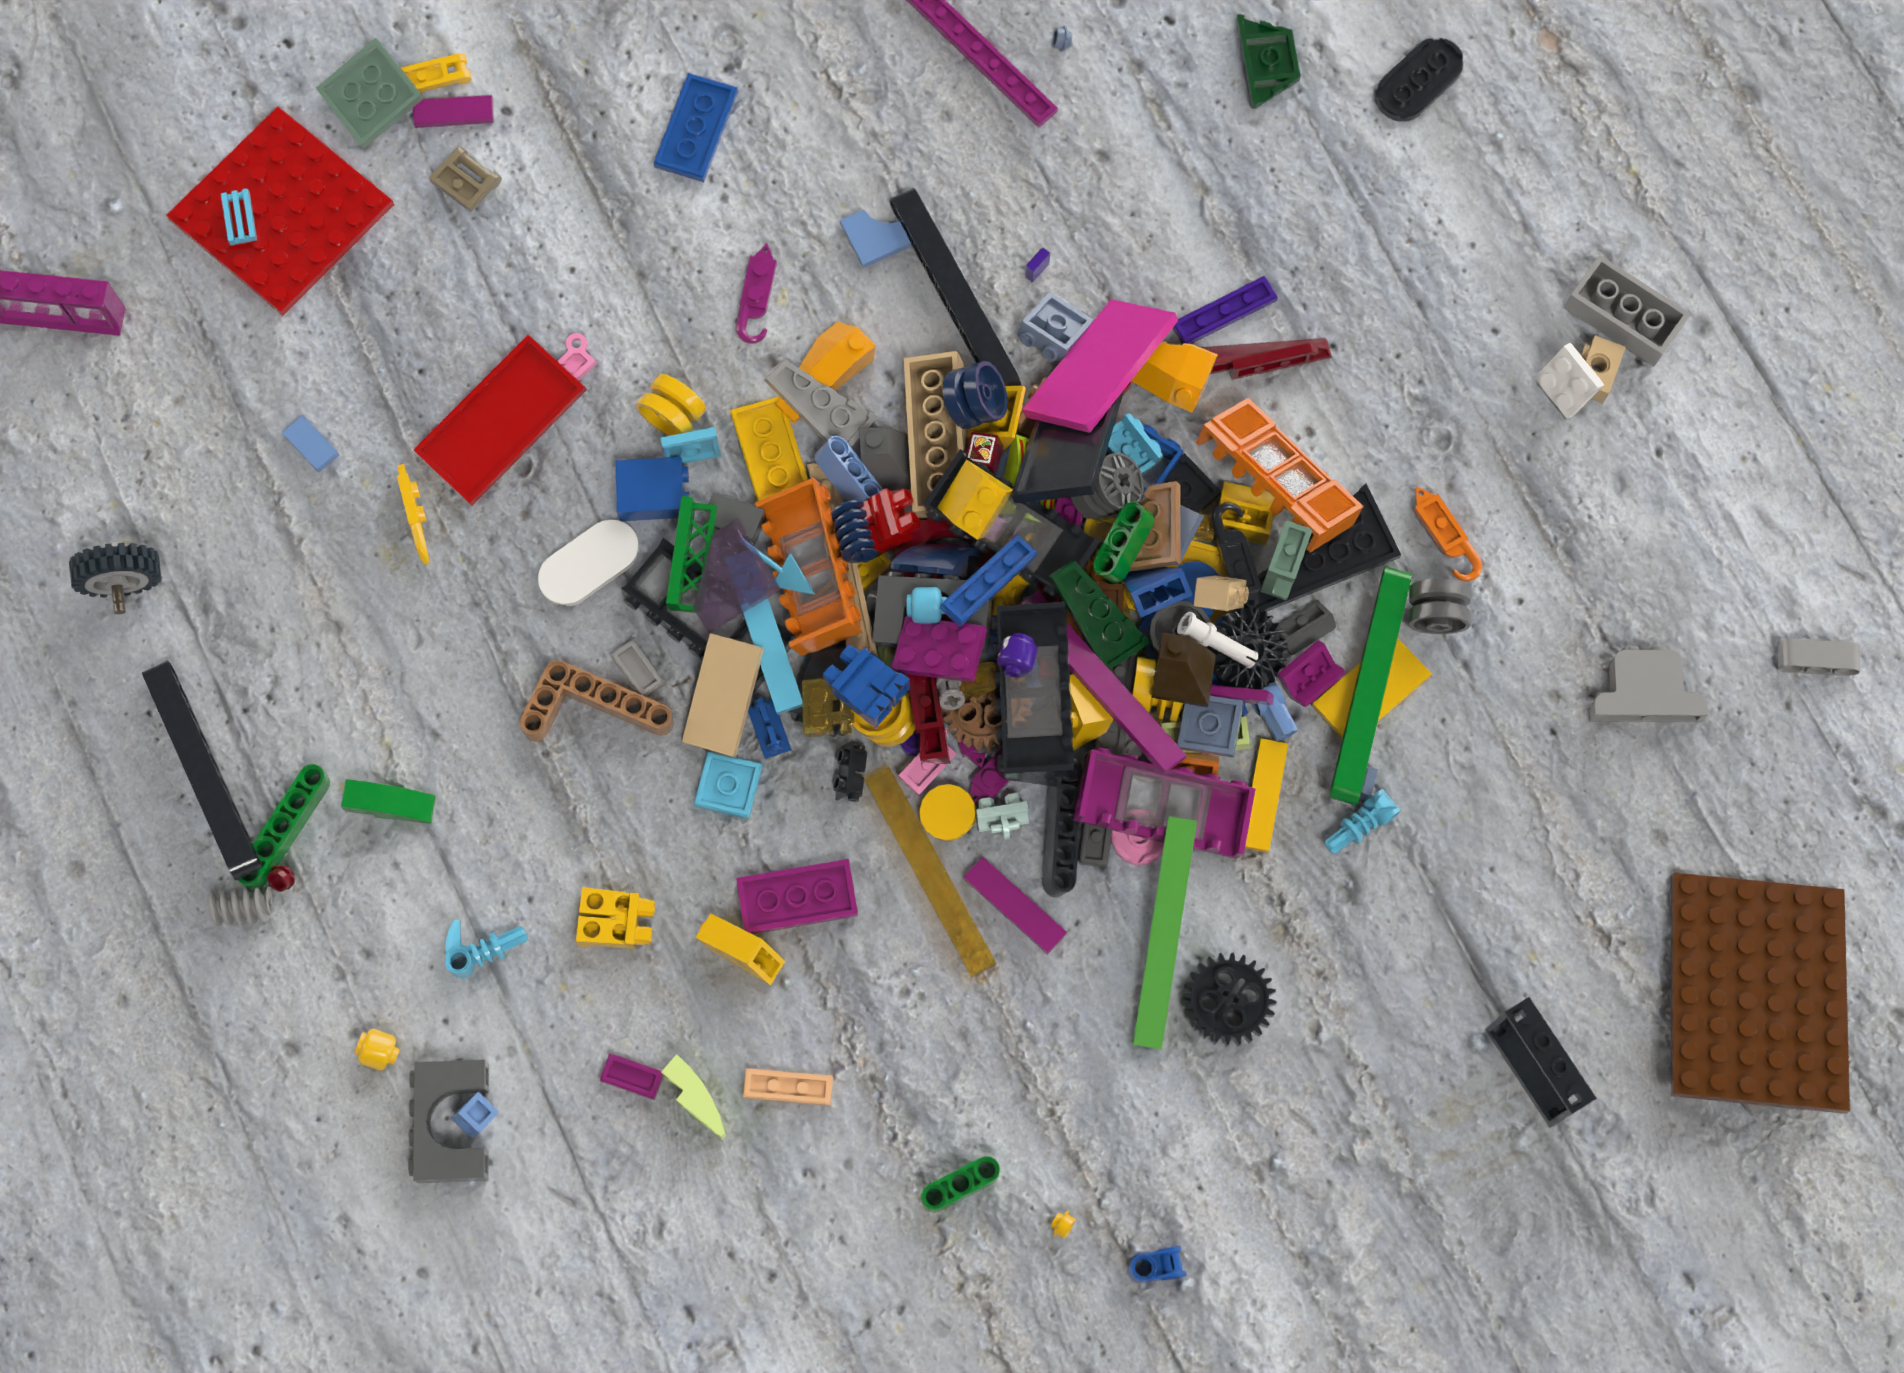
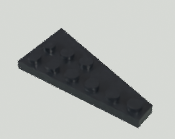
[1243,483,1401,612]

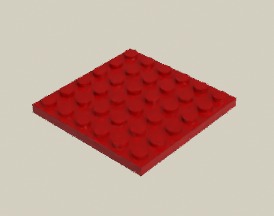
[166,106,394,316]

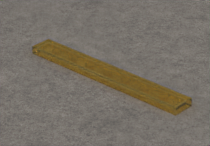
[864,767,997,978]

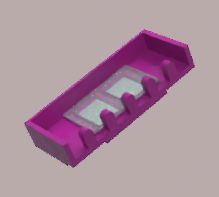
[1073,748,1255,859]

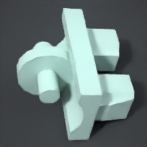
[976,793,1029,840]

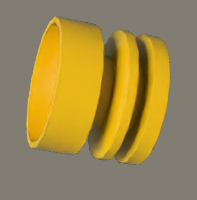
[1132,657,1184,722]

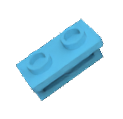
[1107,413,1163,474]

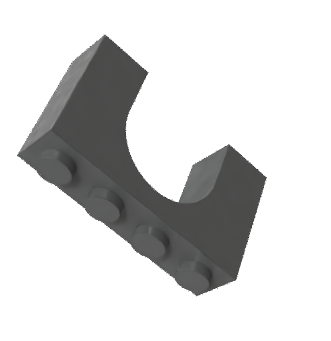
[873,572,993,654]
[408,1060,489,1183]

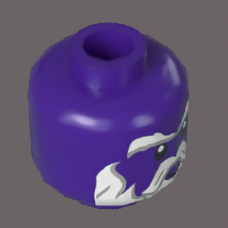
[997,633,1038,678]

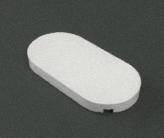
[538,520,639,606]

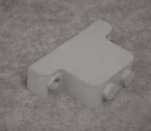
[1589,646,1708,722]

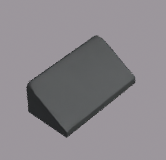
[1278,600,1336,655]

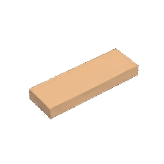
[743,1068,833,1106]

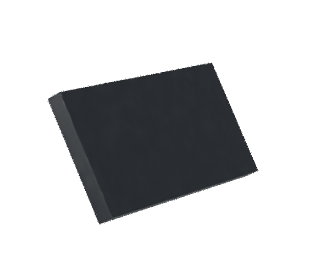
[1011,389,1125,504]

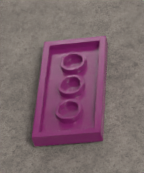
[736,859,858,934]

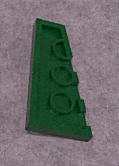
[1049,561,1151,670]

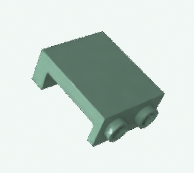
[1260,520,1313,600]

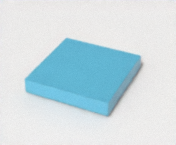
[661,427,721,464]
[694,752,763,819]

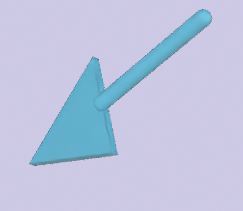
[738,538,815,595]

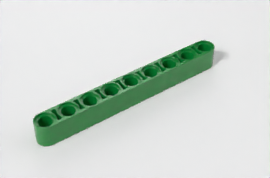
[1329,567,1412,805]

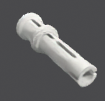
[1177,612,1258,668]

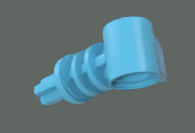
[1324,789,1401,854]
[445,920,528,979]

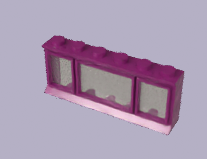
[0,270,126,336]

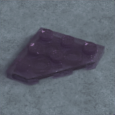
[693,519,781,633]

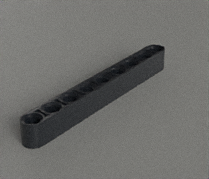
[889,188,1021,386]
[142,660,262,881]

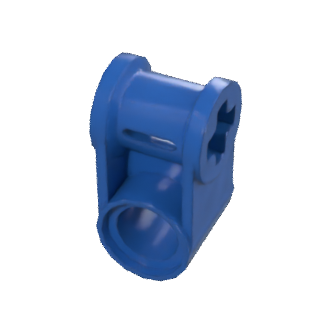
[1127,1246,1187,1284]

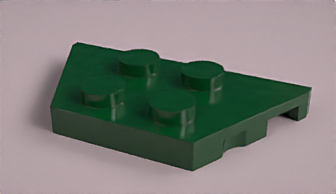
[1236,14,1301,109]

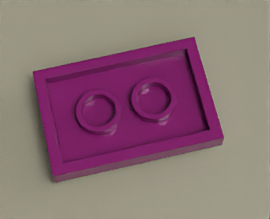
[891,616,987,683]

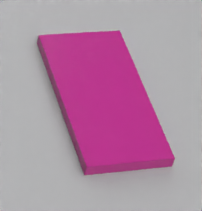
[1022,299,1178,433]

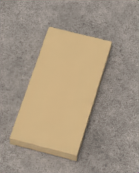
[682,633,764,757]

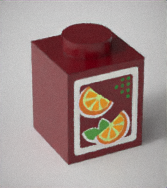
[966,432,1004,476]

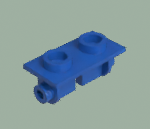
[748,698,791,759]

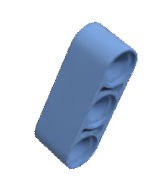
[815,436,882,502]

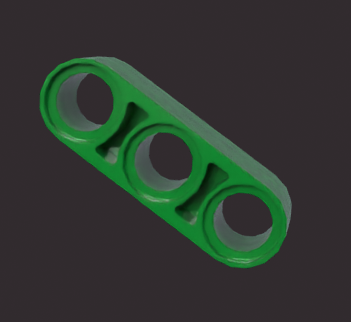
[1093,502,1154,583]
[921,1156,1000,1213]

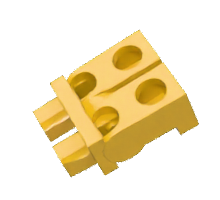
[576,887,655,950]

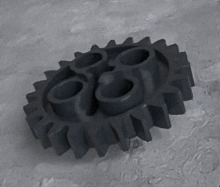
[1182,952,1277,1047]

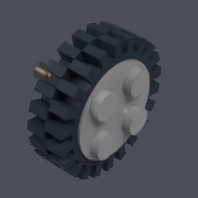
[69,542,161,615]

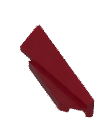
[1200,338,1332,380]
[907,674,951,764]

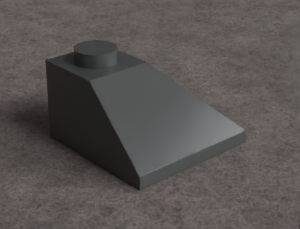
[859,428,911,491]

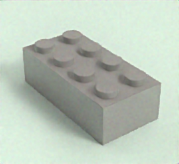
[1564,255,1691,366]

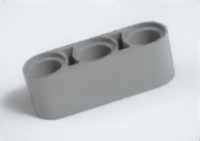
[1778,639,1860,676]

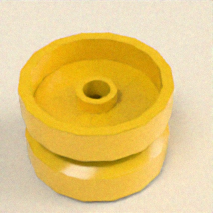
[635,373,707,436]
[848,692,915,747]

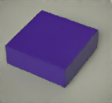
[1025,247,1050,283]

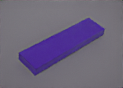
[1172,276,1278,345]

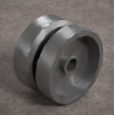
[1409,578,1471,634]

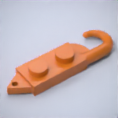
[1413,487,1482,582]

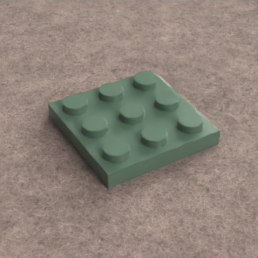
[316,38,424,148]

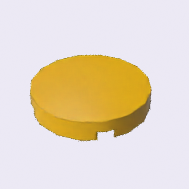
[919,784,977,841]

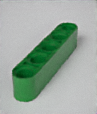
[238,764,330,891]

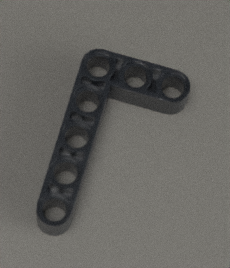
[996,758,1082,898]

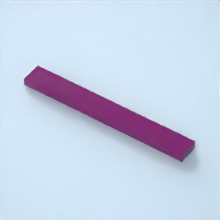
[906,0,1058,128]
[1019,591,1186,775]

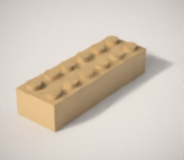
[904,351,969,520]

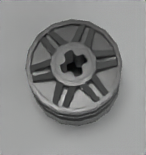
[1071,452,1144,520]

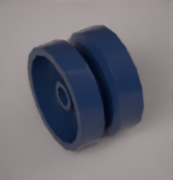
[943,361,1008,429]

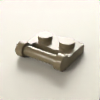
[429,147,502,213]

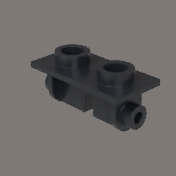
[833,741,868,802]

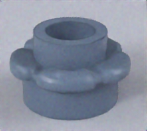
[1052,26,1072,52]

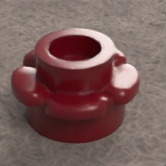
[267,865,295,892]

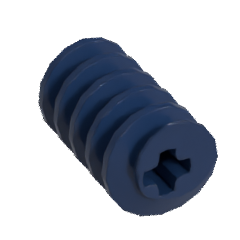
[831,500,878,563]

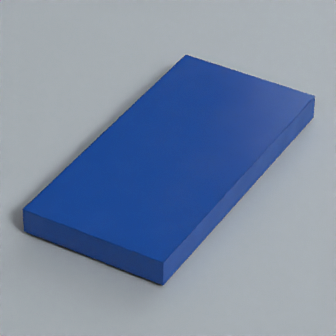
[653,73,738,182]

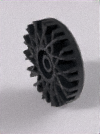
[1208,607,1288,689]

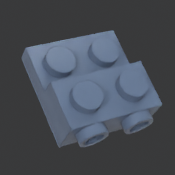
[1017,292,1094,363]

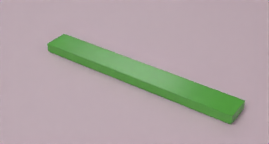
[1133,816,1197,1049]

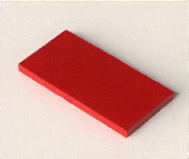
[413,334,587,506]

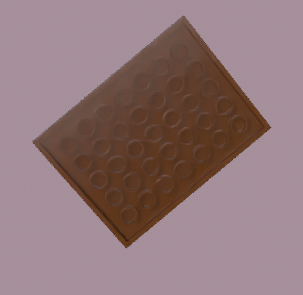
[1671,872,1850,1114]

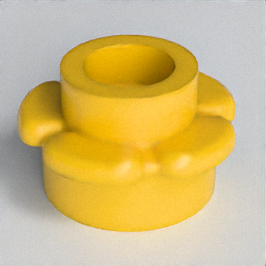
[1050,1211,1076,1239]

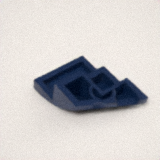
[891,543,984,578]

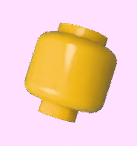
[354,1029,400,1071]

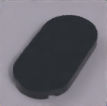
[1375,38,1464,122]

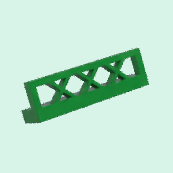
[666,496,718,614]

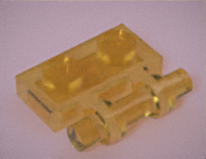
[802,678,855,738]

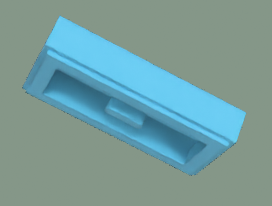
[221,188,257,245]

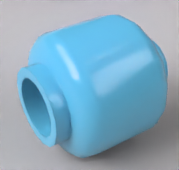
[907,587,947,624]

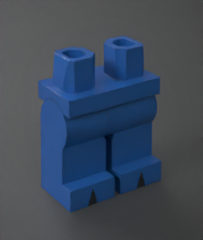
[823,645,910,729]

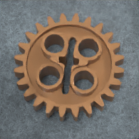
[942,661,1034,751]

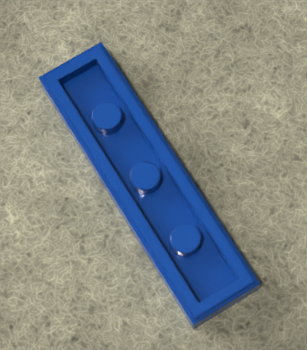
[940,534,1038,627]

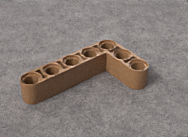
[520,660,674,742]

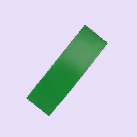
[341,779,436,824]

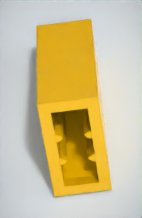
[695,913,786,986]

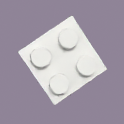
[1534,343,1604,419]

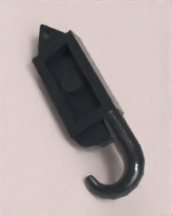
[1211,502,1262,609]

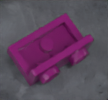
[1277,640,1346,707]

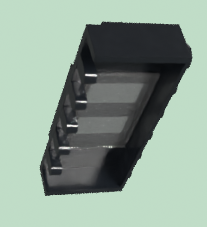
[923,449,1101,600]
[992,602,1075,780]

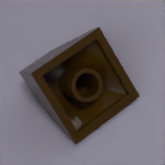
[1151,633,1216,708]

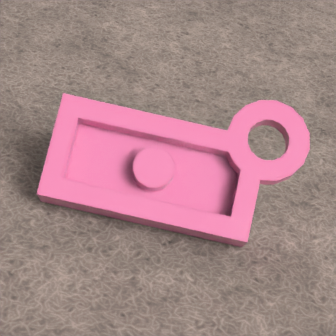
[558,333,597,381]
[897,729,957,796]

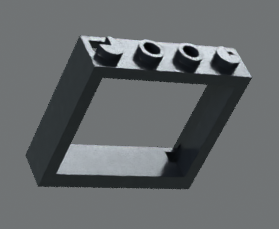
[1485,997,1597,1128]

